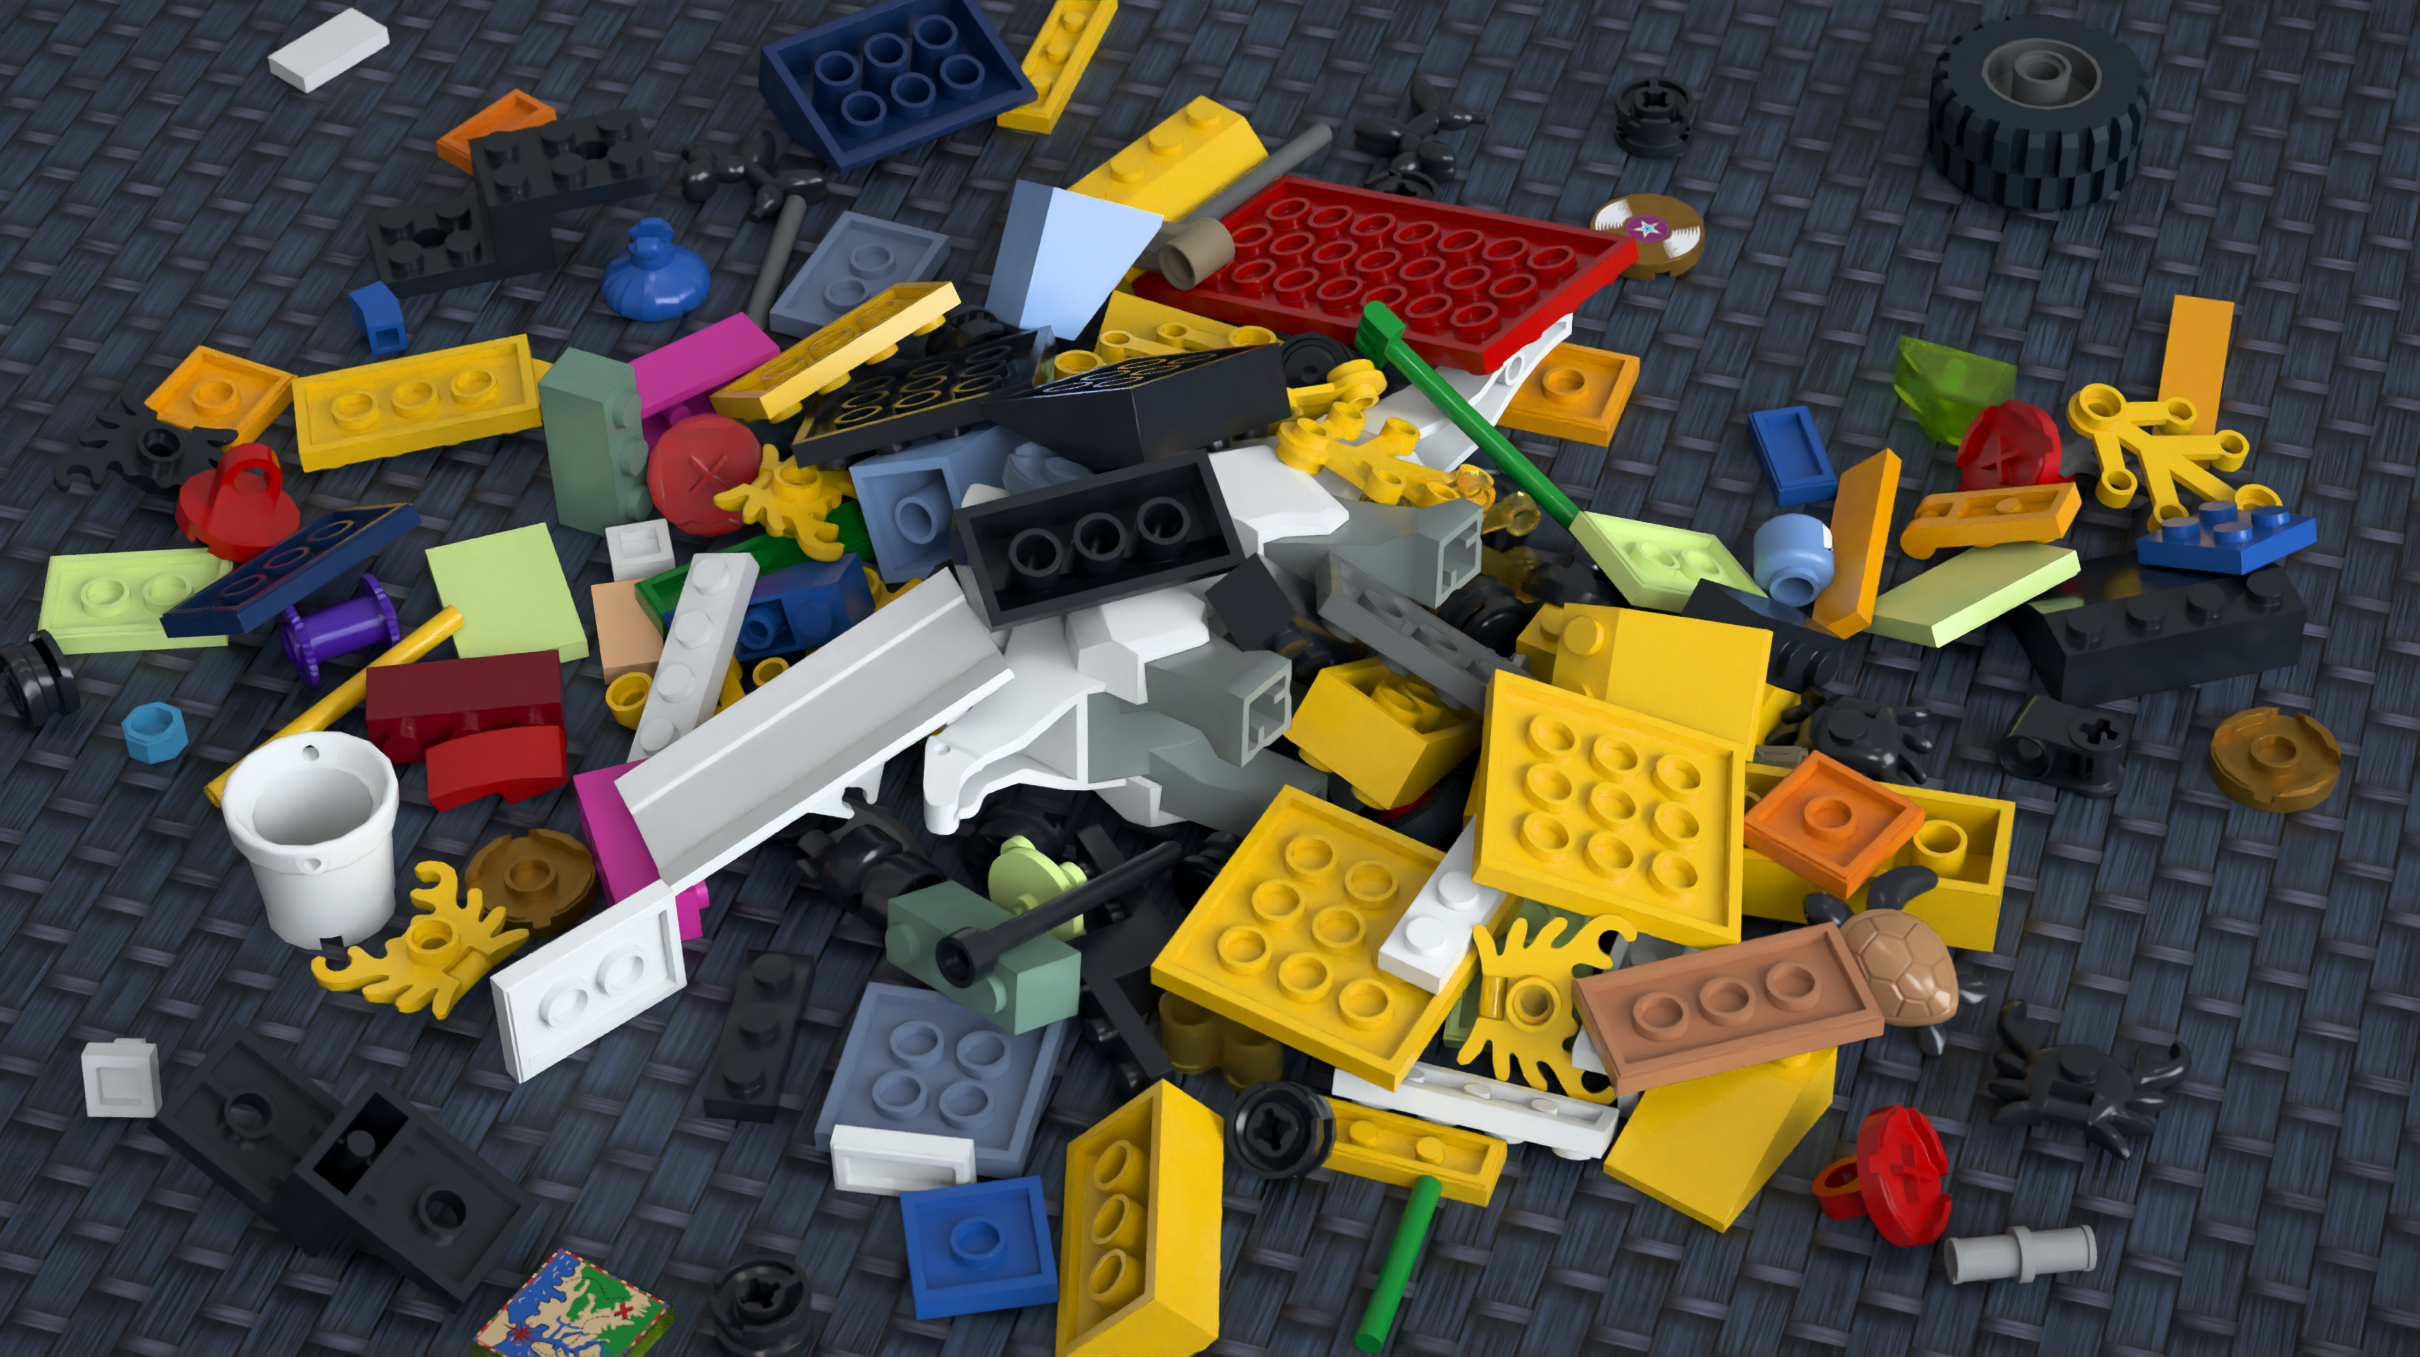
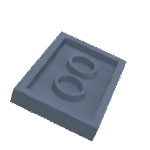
[769,210,951,339]

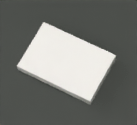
[490,879,687,1084]

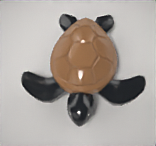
[1802,865,1991,1058]

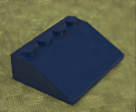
[758,0,1038,175]

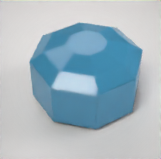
[121,701,189,764]

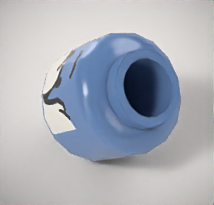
[1752,513,1835,607]

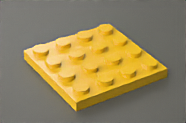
[1471,668,1746,951]
[1151,784,1524,1093]

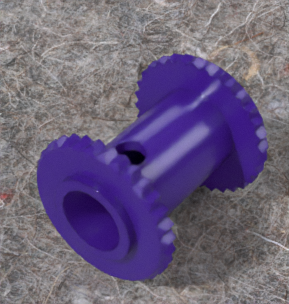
[278,573,401,687]

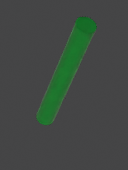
[1354,1175,1442,1353]

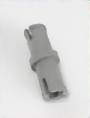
[1944,1225,2097,1284]

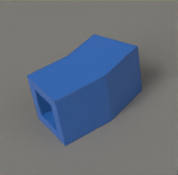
[348,280,408,356]

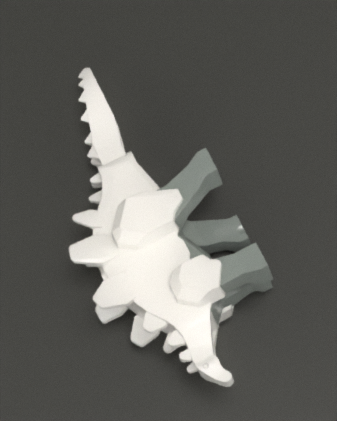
[923,313,1573,839]

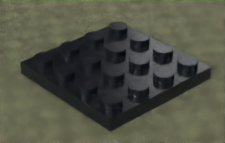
[791,325,1057,472]

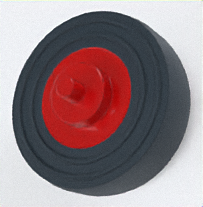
[1363,771,1469,849]

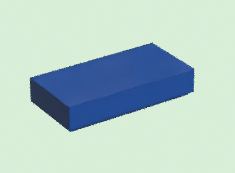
[1747,405,1839,507]

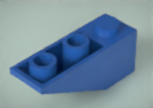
[663,552,876,662]

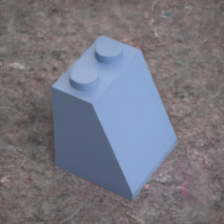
[985,179,1163,341]
[849,420,1034,584]

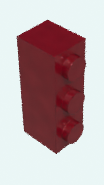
[366,649,567,765]

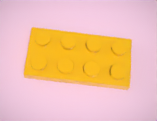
[709,281,961,424]
[291,334,543,473]

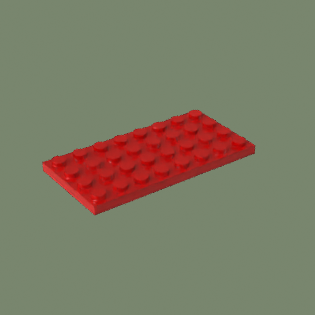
[1131,175,1640,376]

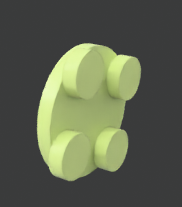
[988,835,1087,942]

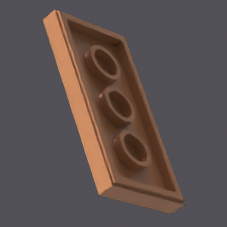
[1571,921,1885,1097]

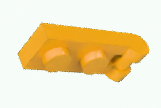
[1900,482,2082,560]

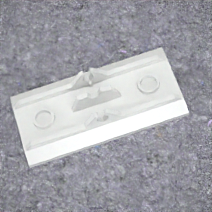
[614,567,1015,896]

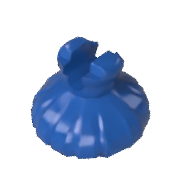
[601,217,711,322]

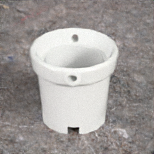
[220,731,399,950]

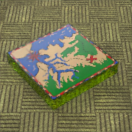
[469,1246,675,1357]

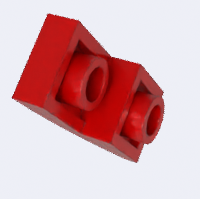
[426,725,569,813]

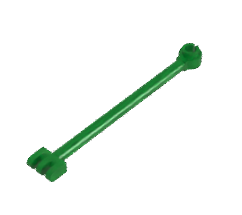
[1354,301,1681,616]

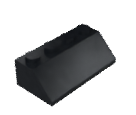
[948,448,1246,633]

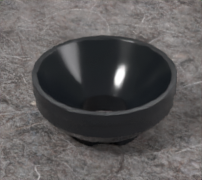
[1520,551,1635,610]

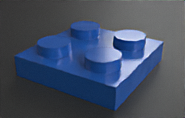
[2137,501,2317,575]
[899,1175,1059,1321]

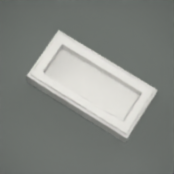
[268,8,390,93]
[830,1124,977,1197]

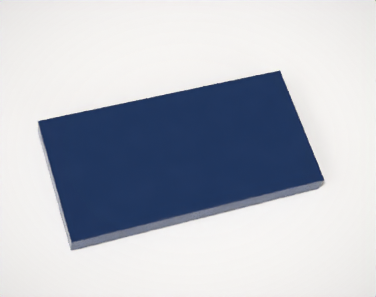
[159,502,422,638]

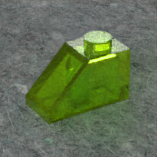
[1894,335,2017,447]

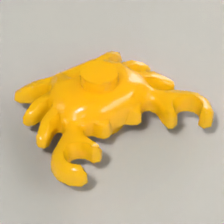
[713,444,859,562]
[311,861,529,1020]
[1457,914,1638,1106]

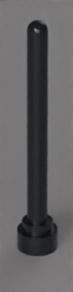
[935,841,1185,989]

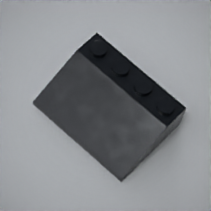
[979,342,1292,470]
[2004,550,2307,708]

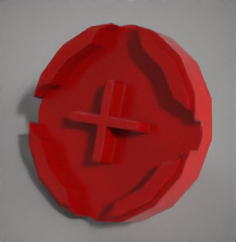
[1956,399,2078,492]
[647,413,763,537]
[175,443,300,563]
[1812,1104,1952,1248]

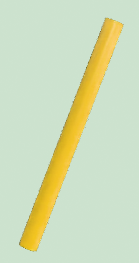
[204,605,465,808]

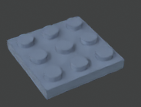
[814,981,1068,1179]

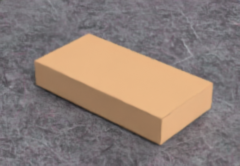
[591,577,664,685]

